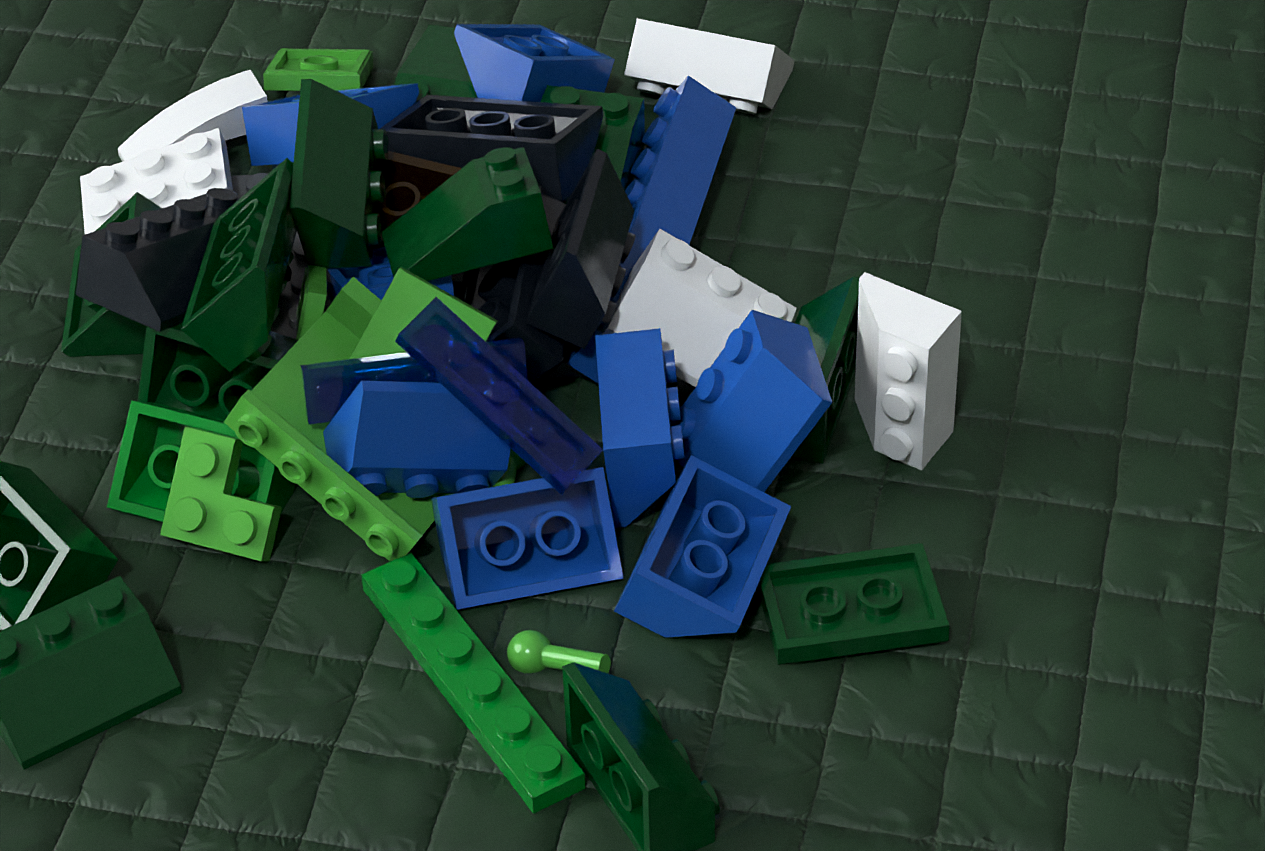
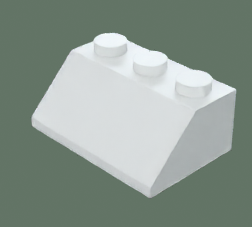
[624,18,795,114]
[603,229,797,387]
[855,272,962,470]

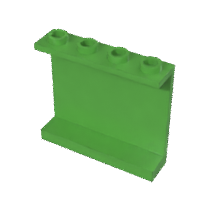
[224,277,520,562]

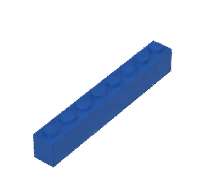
[567,75,736,384]

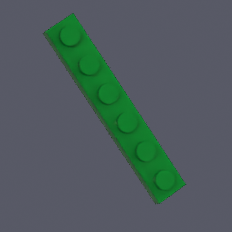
[361,553,585,814]

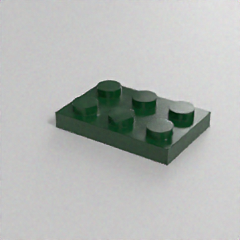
[757,543,950,665]

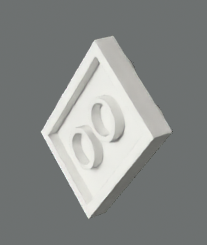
[80,128,233,234]

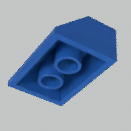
[454,24,615,102]
[242,83,419,169]
[670,310,832,492]
[595,328,685,529]
[323,381,519,498]
[614,455,791,638]
[431,467,623,610]

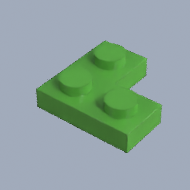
[160,427,282,561]

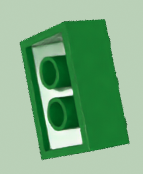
[107,400,295,522]

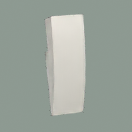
[118,70,268,162]

